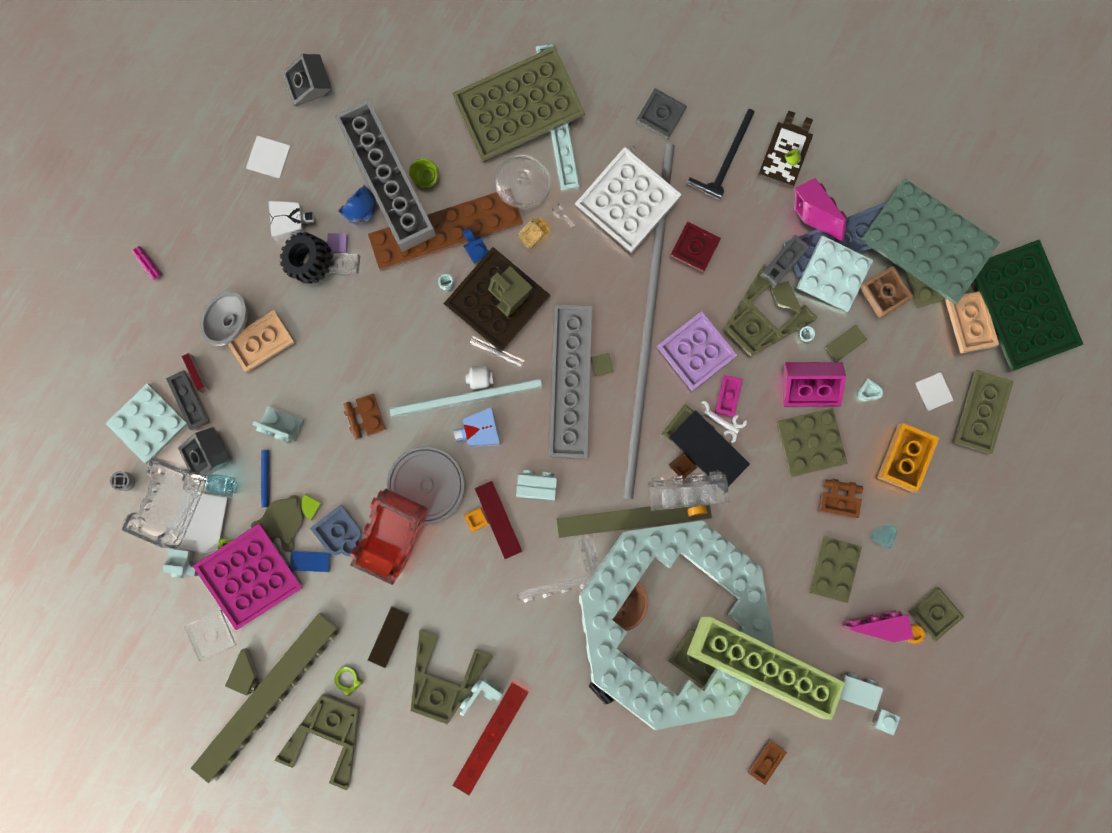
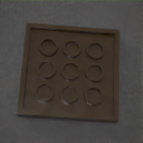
[443,247,551,353]

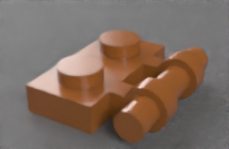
[343,393,386,440]
[819,479,863,518]

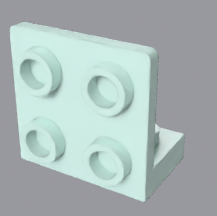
[252,406,304,443]
[460,677,504,716]

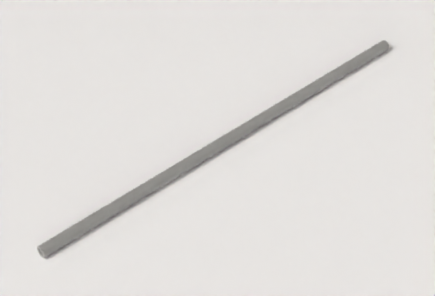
[623,144,675,499]

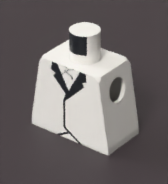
[268,201,315,241]

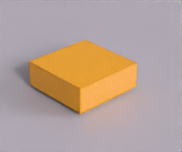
[463,507,489,533]

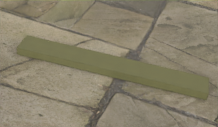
[557,499,712,538]

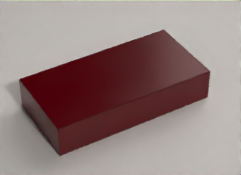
[181,353,209,393]

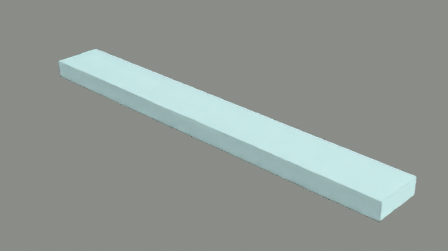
[536,43,580,191]
[389,379,542,417]

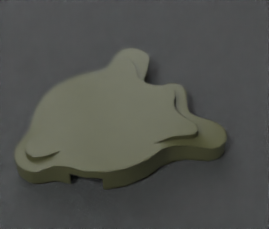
[251,495,303,552]

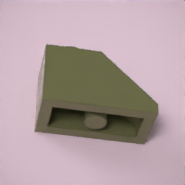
[225,648,259,696]

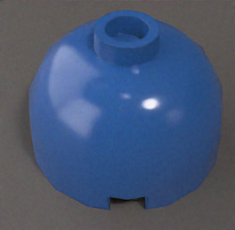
[338,185,375,222]

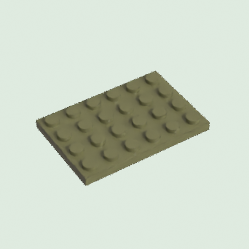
[453,46,586,162]

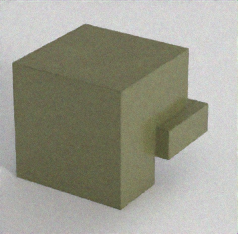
[488,266,533,317]

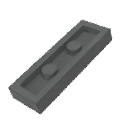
[166,370,209,431]

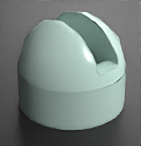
[438,274,454,291]
[800,326,815,342]

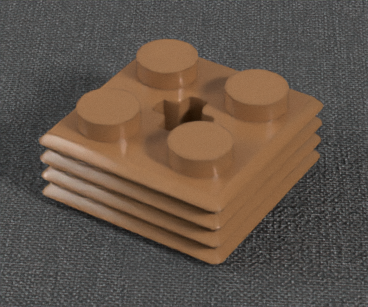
[860,266,914,318]

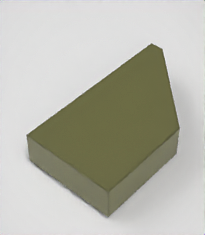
[770,281,802,314]

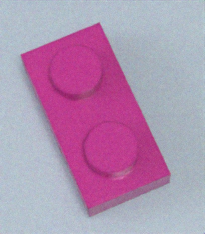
[715,375,743,417]

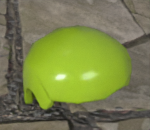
[409,158,439,189]

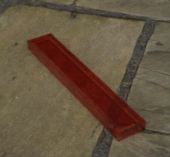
[452,682,529,795]

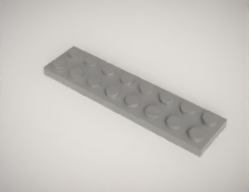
[549,305,592,459]

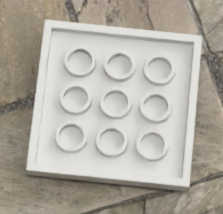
[575,147,682,253]

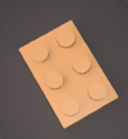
[945,292,999,354]
[228,310,295,373]

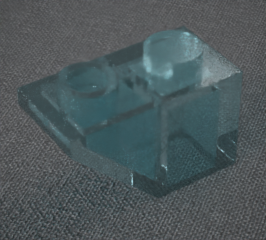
[205,474,237,497]

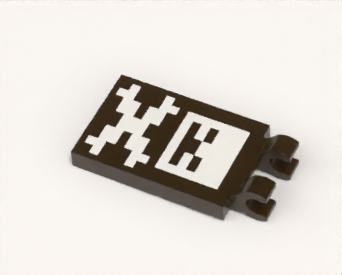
[758,110,813,188]

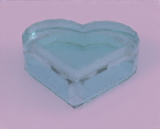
[871,525,897,549]

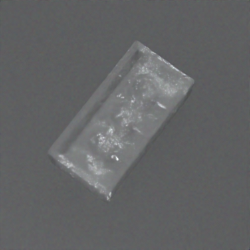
[648,471,730,511]

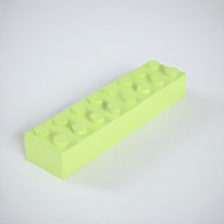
[687,617,845,720]

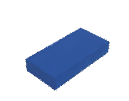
[290,551,330,572]

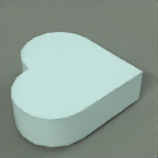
[857,378,884,402]

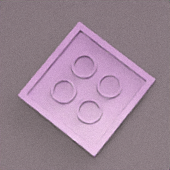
[657,311,738,391]

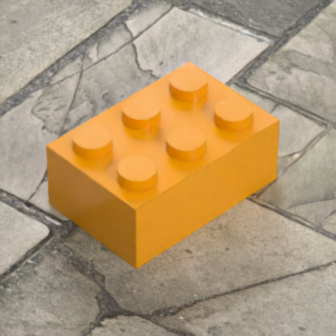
[877,423,939,493]

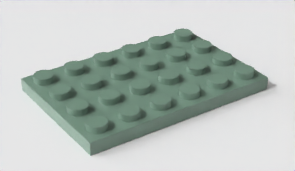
[861,178,1000,305]

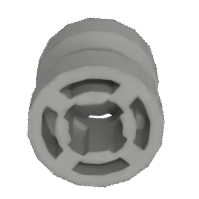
[110,471,135,491]

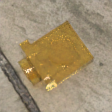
[517,218,550,249]

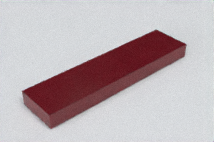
[475,481,523,559]

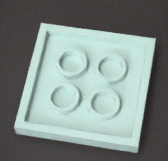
[796,236,873,312]
[105,383,187,464]

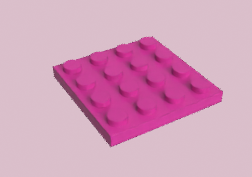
[193,523,303,630]

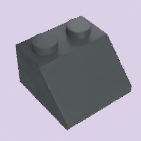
[282,54,332,106]
[178,427,231,482]

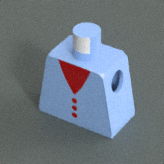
[453,408,500,447]

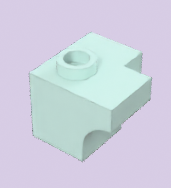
[163,549,199,578]

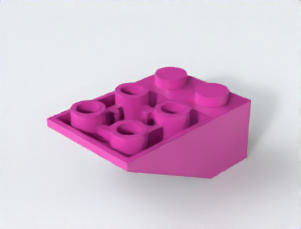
[794,178,847,241]
[842,610,914,642]

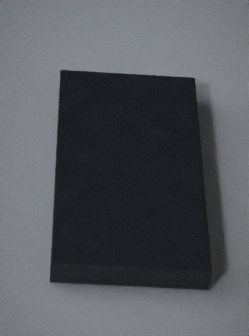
[668,410,750,491]

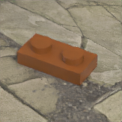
[748,740,787,785]

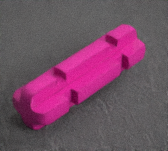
[132,246,161,280]

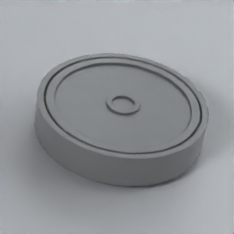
[387,447,465,524]

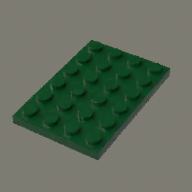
[974,239,1084,372]

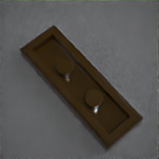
[367,606,409,668]

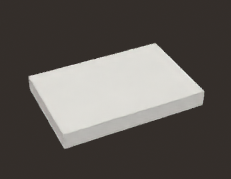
[179,492,229,554]

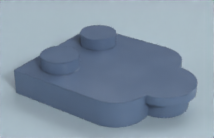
[310,504,361,556]

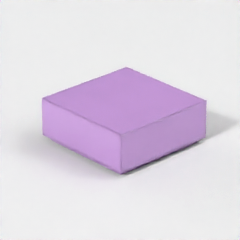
[327,233,348,254]

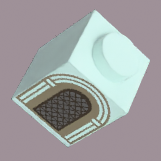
[870,707,901,736]

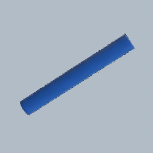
[261,450,269,508]

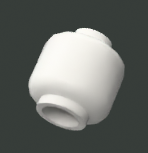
[466,366,493,391]

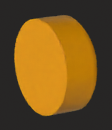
[687,505,708,517]
[907,624,925,644]

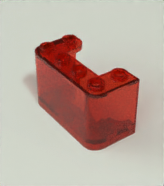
[350,488,429,585]

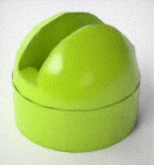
[785,149,801,166]

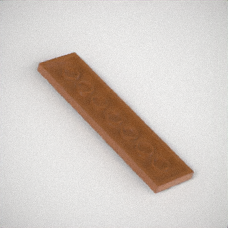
[368,188,523,271]

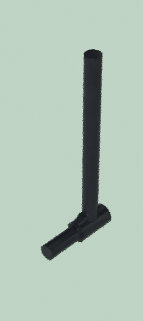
[687,109,755,200]

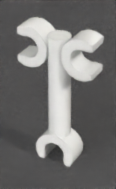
[696,401,747,444]

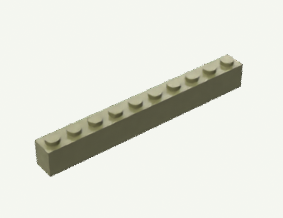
[191,613,339,783]

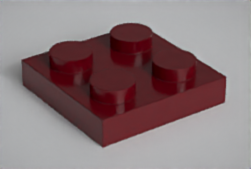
[670,221,721,273]

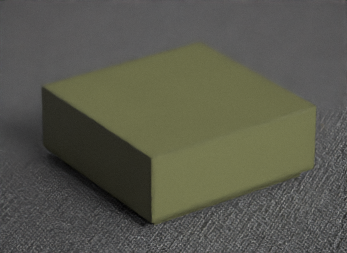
[591,353,614,376]

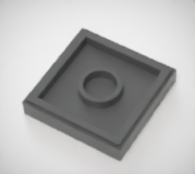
[636,88,687,139]

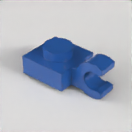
[462,228,489,263]

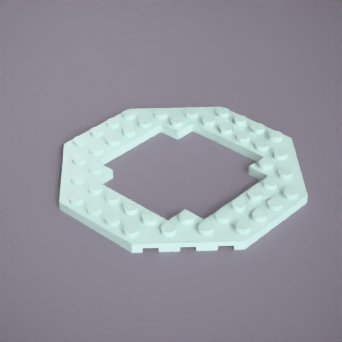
[579,520,775,730]

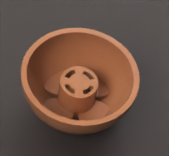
[613,581,648,631]

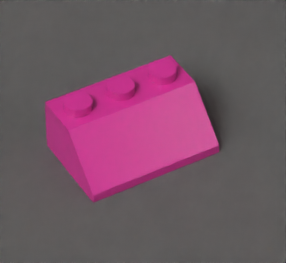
[783,362,846,406]

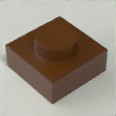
[669,452,697,480]

